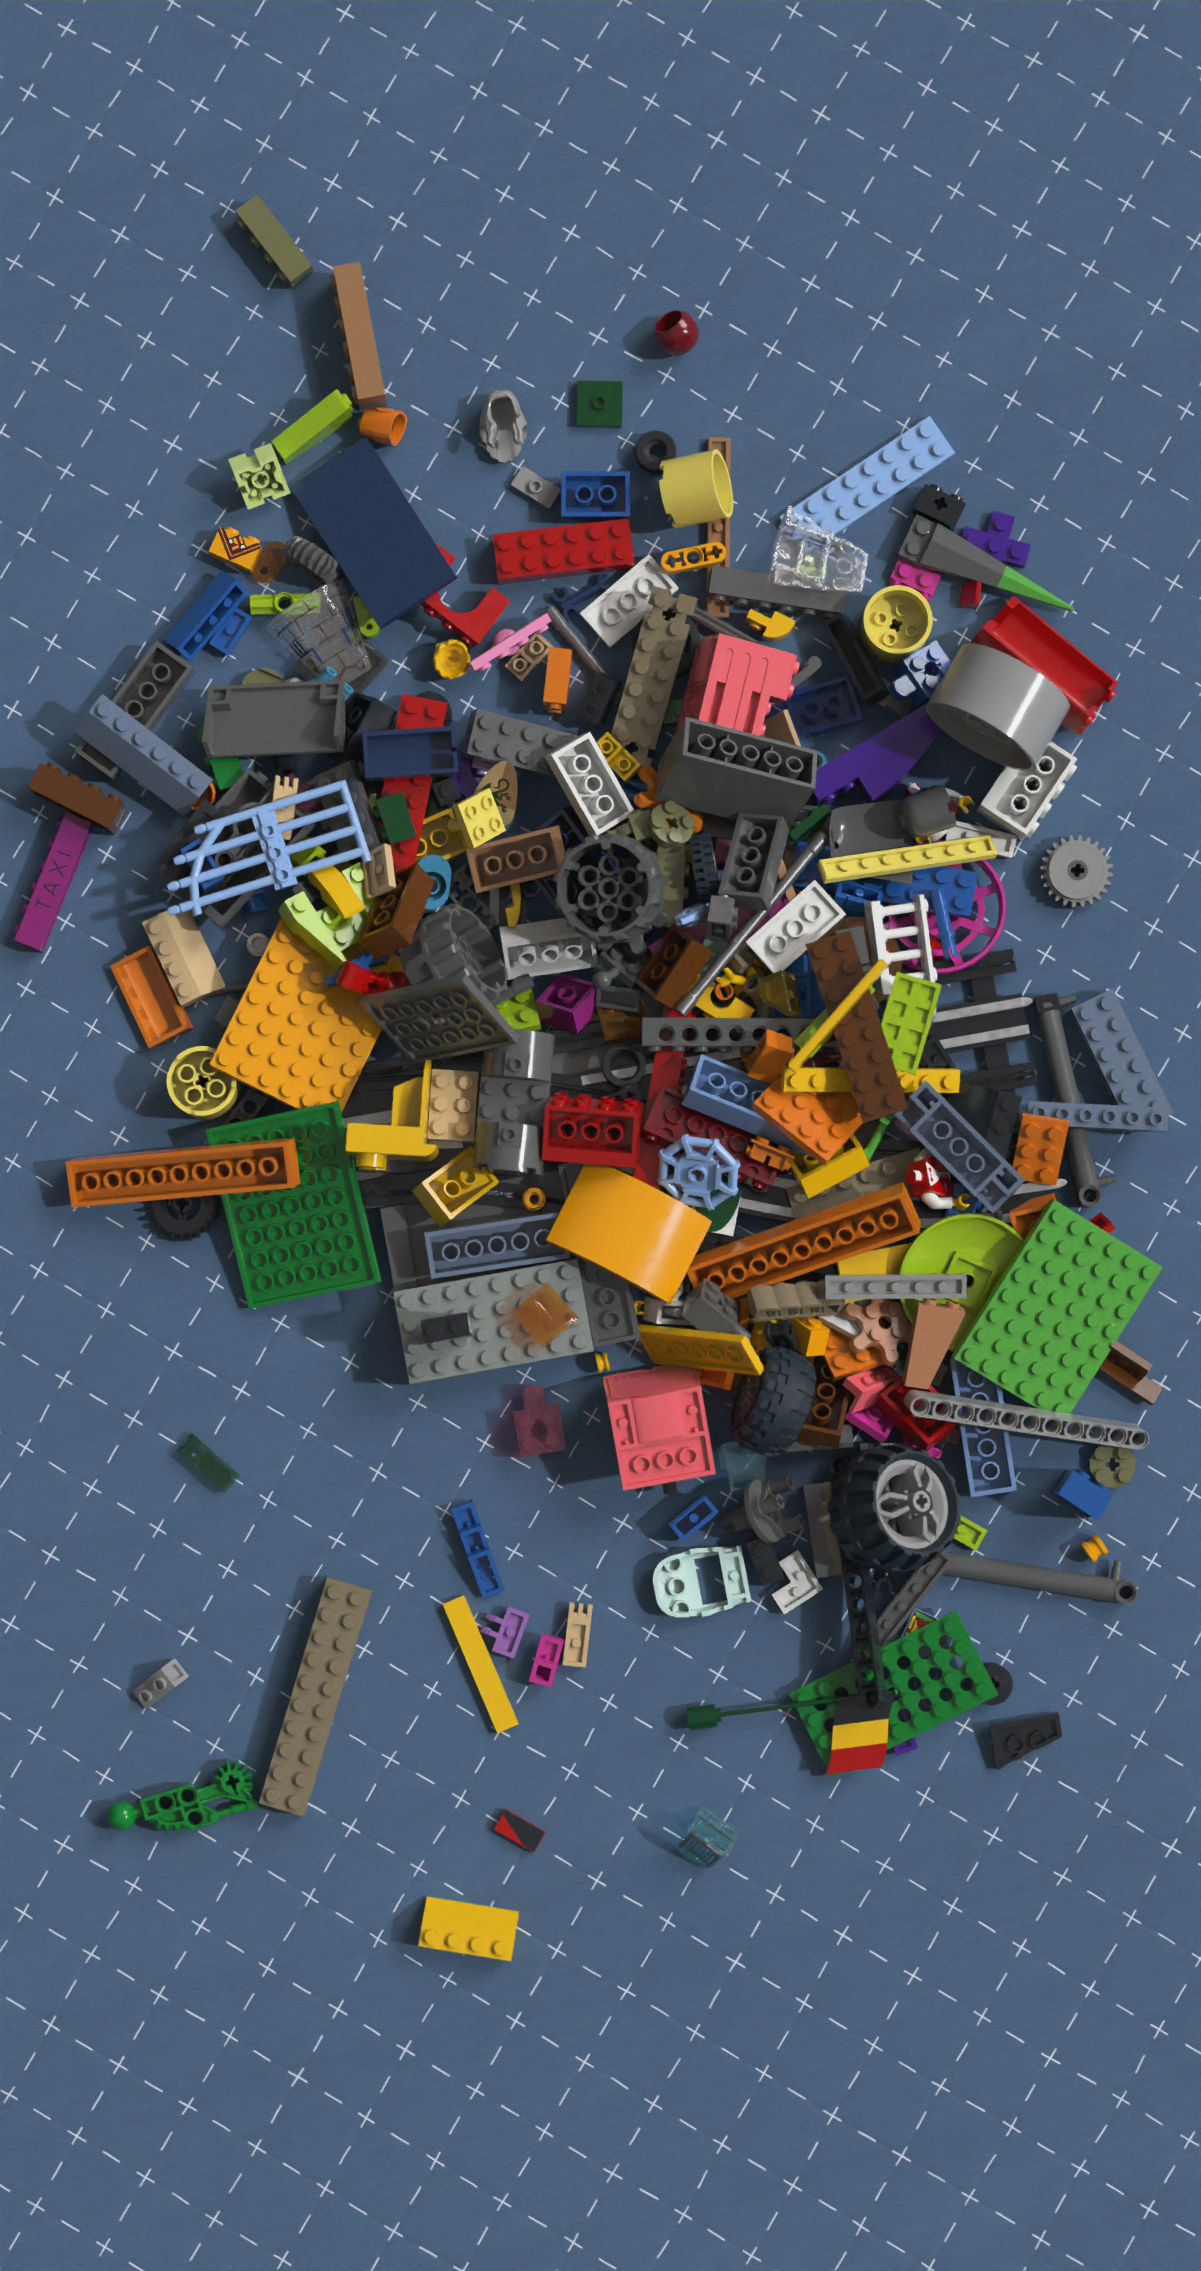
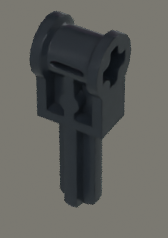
[764,1319,798,1353]

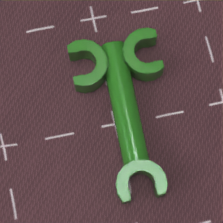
[864,1114,895,1162]

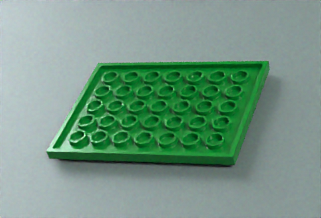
[206,1100,382,1309]

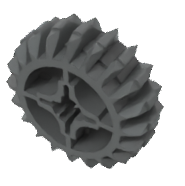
[282,536,342,585]

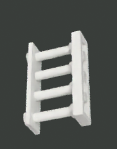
[864,894,937,995]

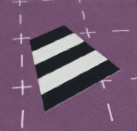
[480,888,526,925]

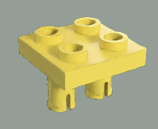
[448,788,506,849]

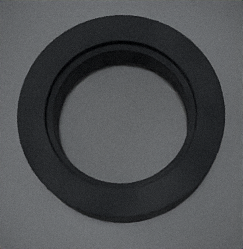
[632,609,701,678]

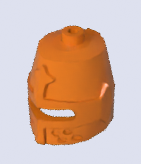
[358,407,408,446]

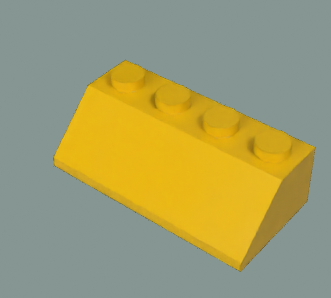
[418,1896,519,1961]

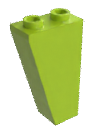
[271,389,353,465]

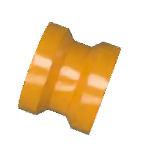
[1080,1534,1109,1563]

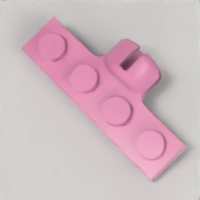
[467,613,552,672]

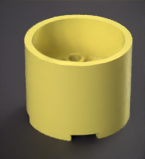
[659,449,733,529]
[860,585,933,664]
[167,1046,241,1120]

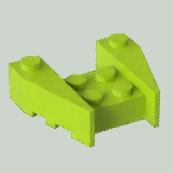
[278,861,375,971]

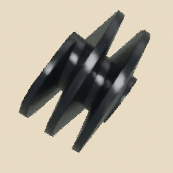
[970,1662,1013,1705]

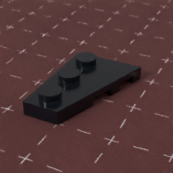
[989,1712,1062,1770]

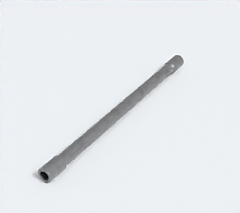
[674,831,829,1017]

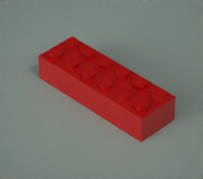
[492,518,634,585]

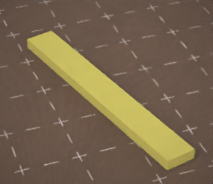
[817,835,997,884]

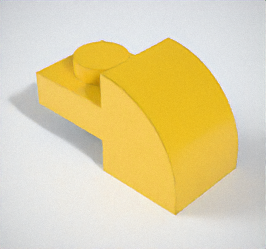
[746,609,796,642]

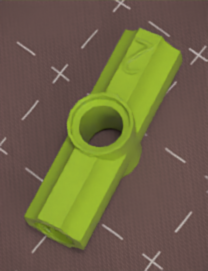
[250,592,320,617]

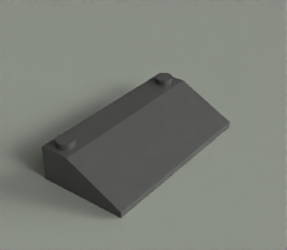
[202,680,345,758]

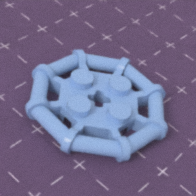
[657,1134,740,1211]

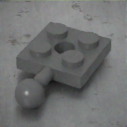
[593,942,651,989]

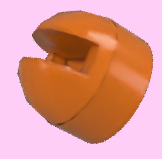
[715,984,734,1001]

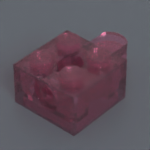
[513,1385,567,1458]

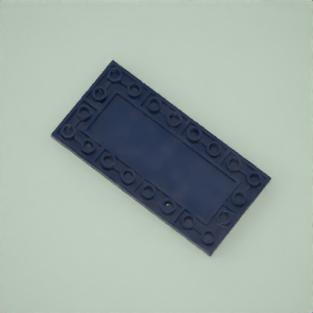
[291,436,457,630]

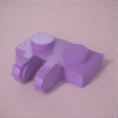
[479,1606,530,1658]

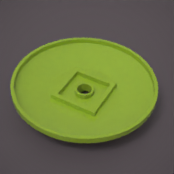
[899,1213,1024,1351]

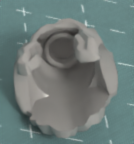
[479,389,528,463]

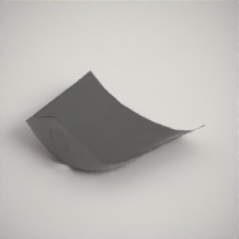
[829,798,913,884]

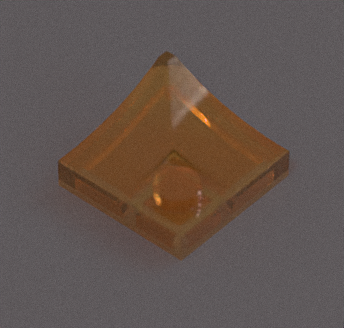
[595,997,647,1041]
[512,1282,579,1349]

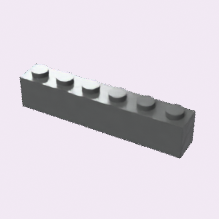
[706,565,848,619]

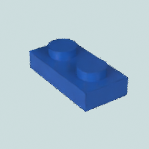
[209,607,253,657]

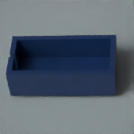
[362,726,458,782]

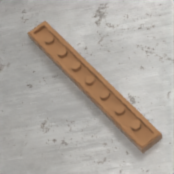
[706,437,731,619]

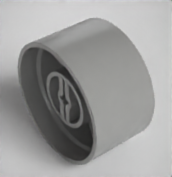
[926,643,1070,771]

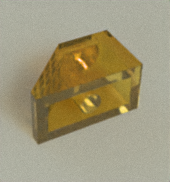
[758,970,803,1018]

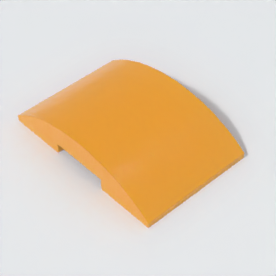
[546,1164,712,1304]

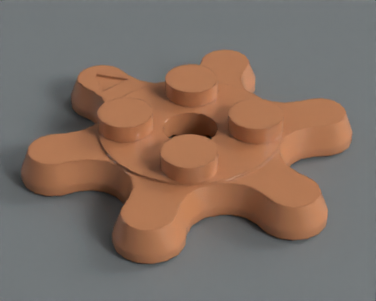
[842,1299,912,1366]

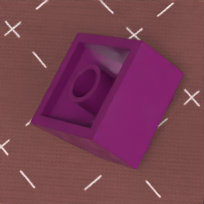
[535,973,596,1034]

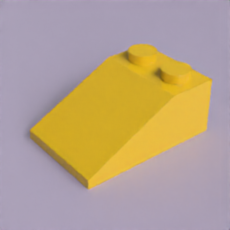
[412,1146,499,1228]

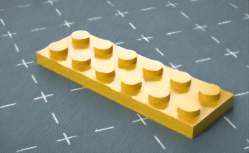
[638,1324,765,1376]

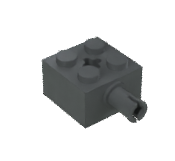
[682,1278,752,1339]

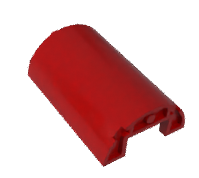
[970,596,1119,735]

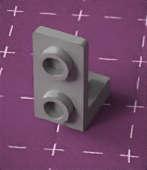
[133,1658,189,1709]

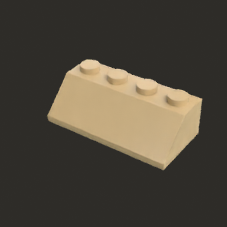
[142,910,226,1007]

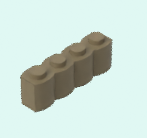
[746,1279,845,1322]

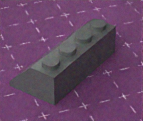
[718,812,789,911]

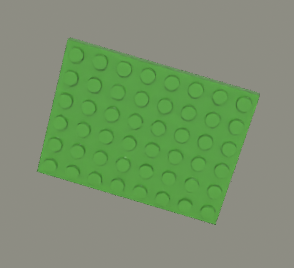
[952,1198,1163,1414]

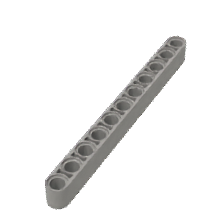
[904,1390,1149,1450]

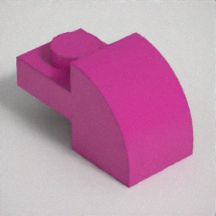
[529,1633,564,1687]

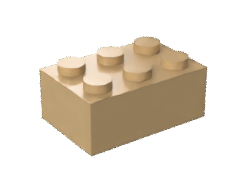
[427,1069,479,1143]

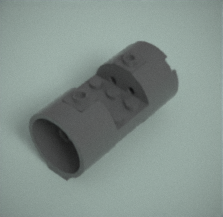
[472,1029,555,1176]

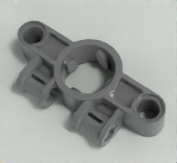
[212,779,299,873]

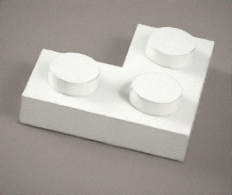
[771,1550,823,1614]

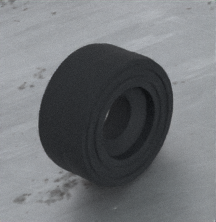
[635,430,676,474]

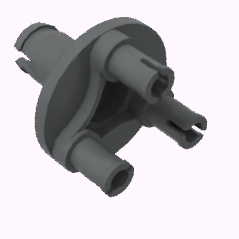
[720,1476,805,1544]

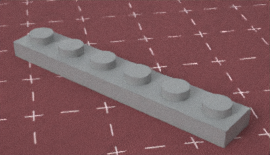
[825,1273,967,1299]

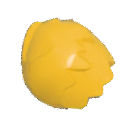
[433,639,470,679]

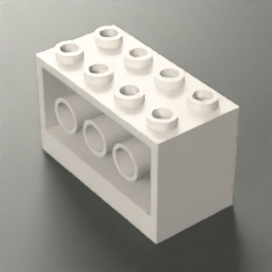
[976,742,1077,841]

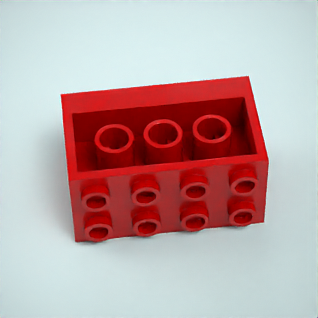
[542,1092,643,1168]

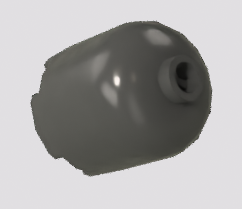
[898,785,956,837]

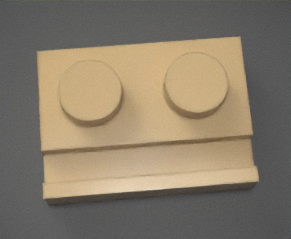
[362,843,396,900]

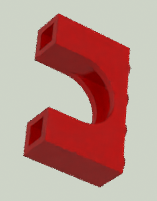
[419,544,510,647]

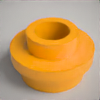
[522,1188,546,1211]

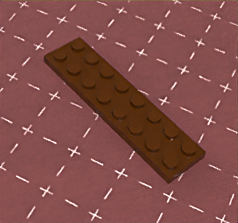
[806,930,908,1124]

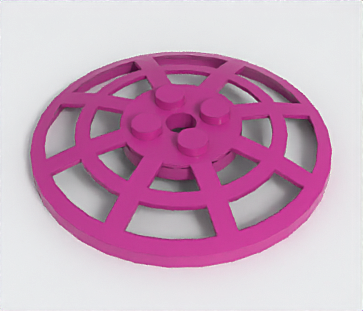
[883,840,1006,974]

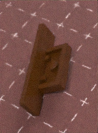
[1098,1341,1162,1405]

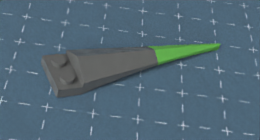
[897,514,1075,612]

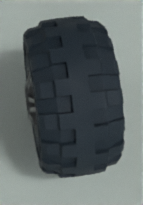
[729,1346,816,1456]

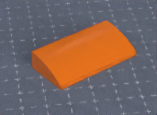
[110,945,194,1048]

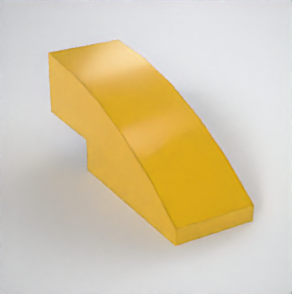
[307,857,365,919]

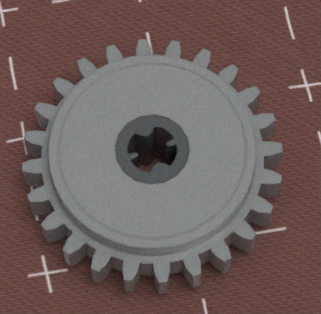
[1039,835,1113,909]

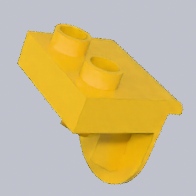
[346,1060,440,1171]

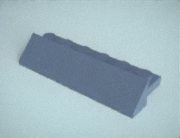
[73,694,213,817]
[895,1081,1025,1213]

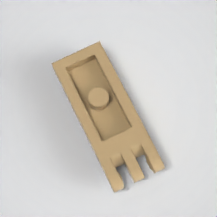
[271,775,299,841]
[563,1602,593,1668]

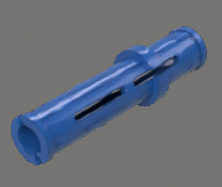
[929,888,958,959]

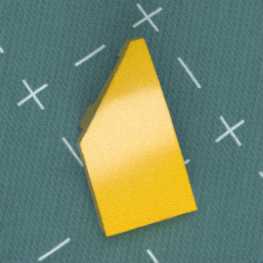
[505,884,521,928]

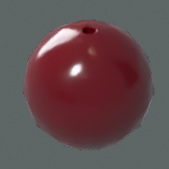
[654,310,699,356]

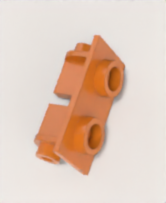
[745,1136,795,1171]

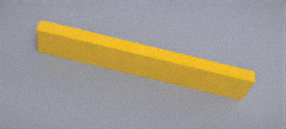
[788,959,888,1073]
[443,1595,519,1734]

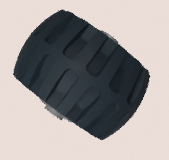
[828,1445,961,1572]

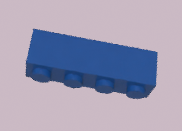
[163,570,249,662]

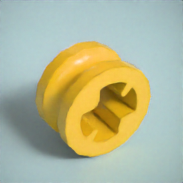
[594,1351,611,1373]

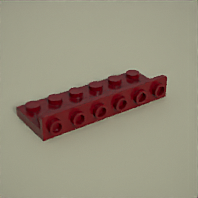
[641,1085,780,1192]

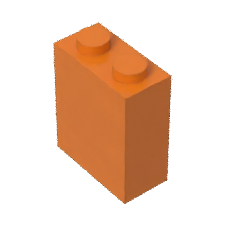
[543,647,572,715]

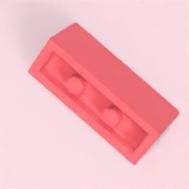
[843,1365,902,1413]

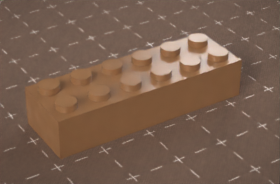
[330,262,387,411]

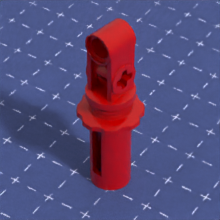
[335,960,440,1018]

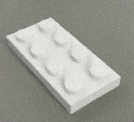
[580,554,679,649]
[745,880,846,977]

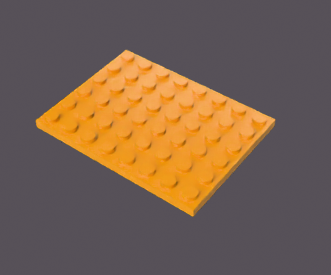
[208,917,407,1113]

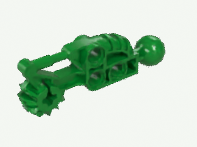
[106,1760,259,1833]

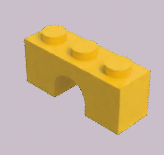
[684,974,755,1034]

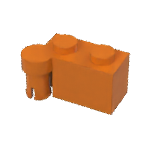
[745,1029,795,1084]

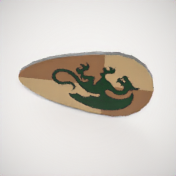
[474,759,518,827]

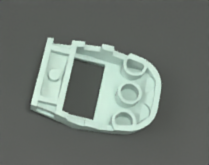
[653,1546,751,1617]

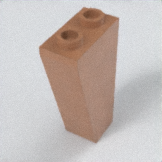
[902,1298,965,1389]

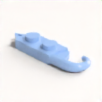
[675,901,710,927]

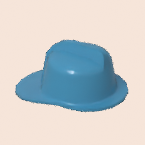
[418,854,451,909]

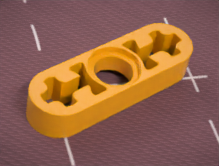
[660,542,726,574]

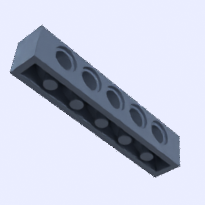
[1026,1101,1169,1133]

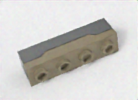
[802,1481,843,1578]

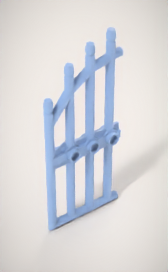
[167,779,372,917]

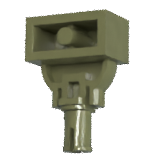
[591,809,658,858]

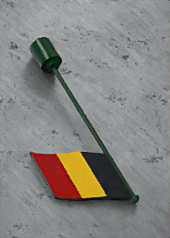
[687,1688,899,1774]

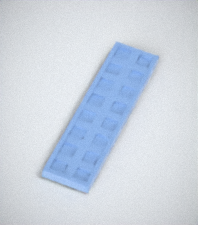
[779,416,955,555]

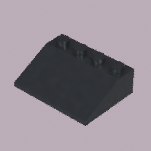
[947,1082,1022,1177]

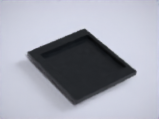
[154,799,258,907]

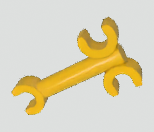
[716,966,765,998]

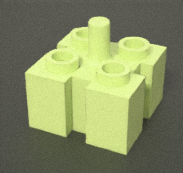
[228,443,290,510]

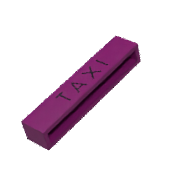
[13,813,94,953]

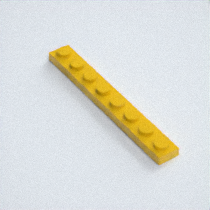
[781,1067,961,1093]

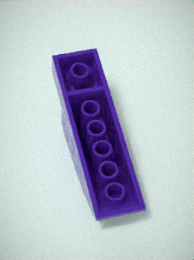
[810,704,942,806]

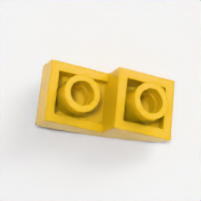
[597,732,643,783]

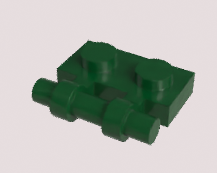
[789,804,831,845]

